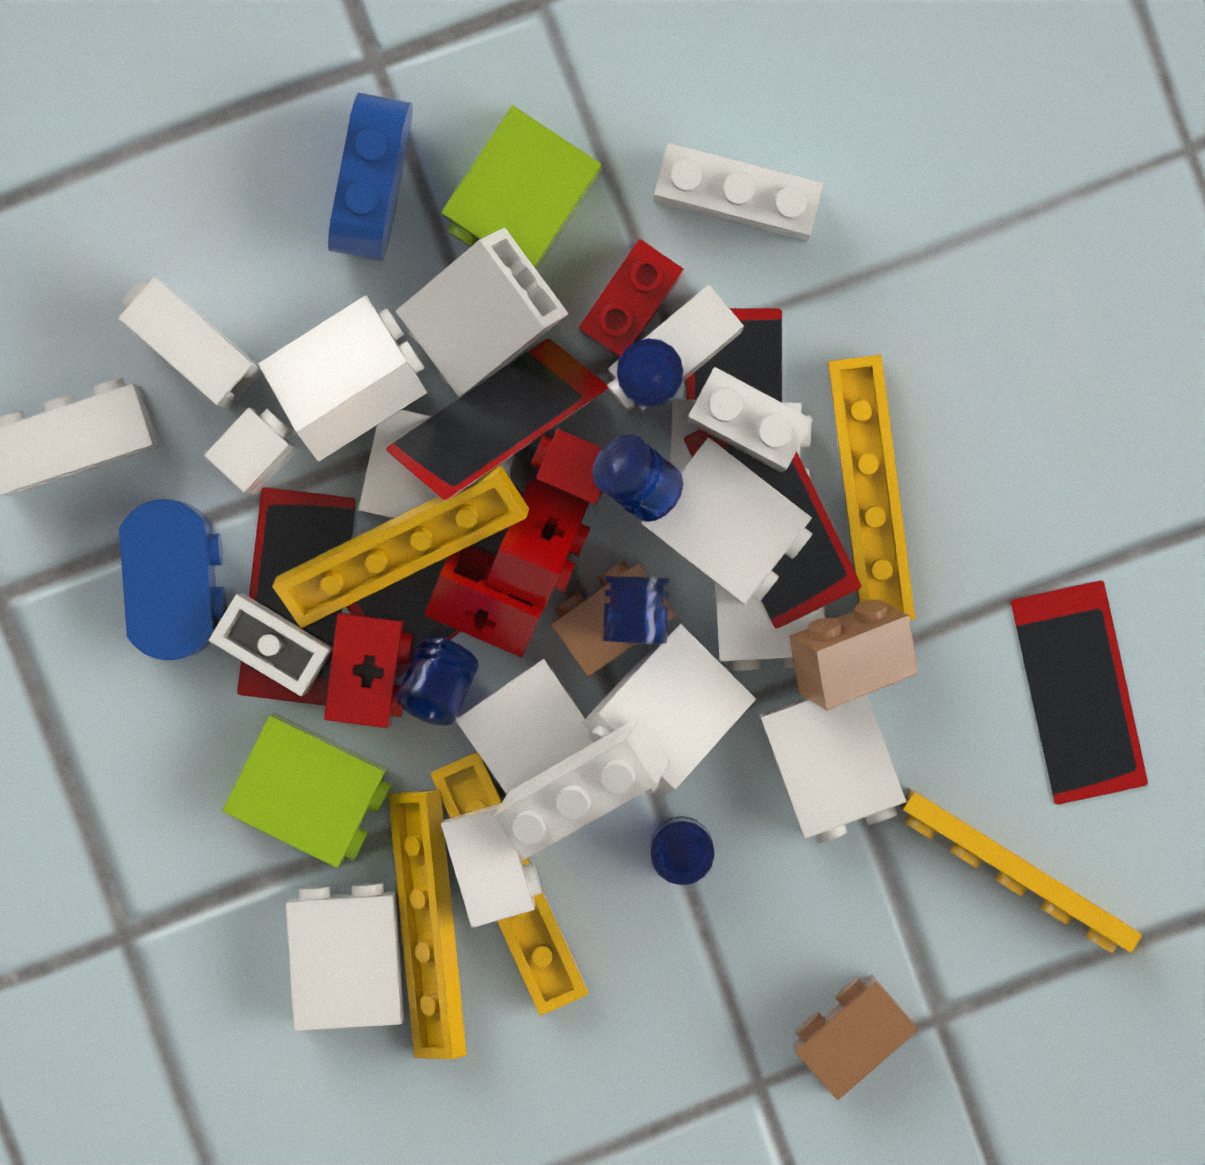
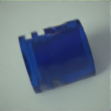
[617,338,684,408]
[592,434,684,522]
[603,576,670,644]
[396,637,479,726]
[650,816,715,885]

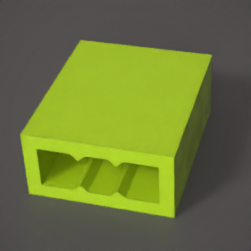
[441,105,603,270]
[222,713,392,868]

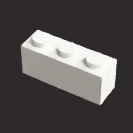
[653,142,824,241]
[0,378,160,496]
[493,716,670,860]

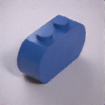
[328,93,413,261]
[119,499,227,660]

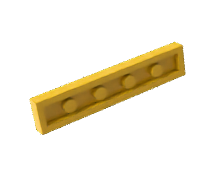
[827,354,916,620]
[272,465,529,628]
[430,751,589,1016]
[899,788,1142,953]
[388,790,467,1059]

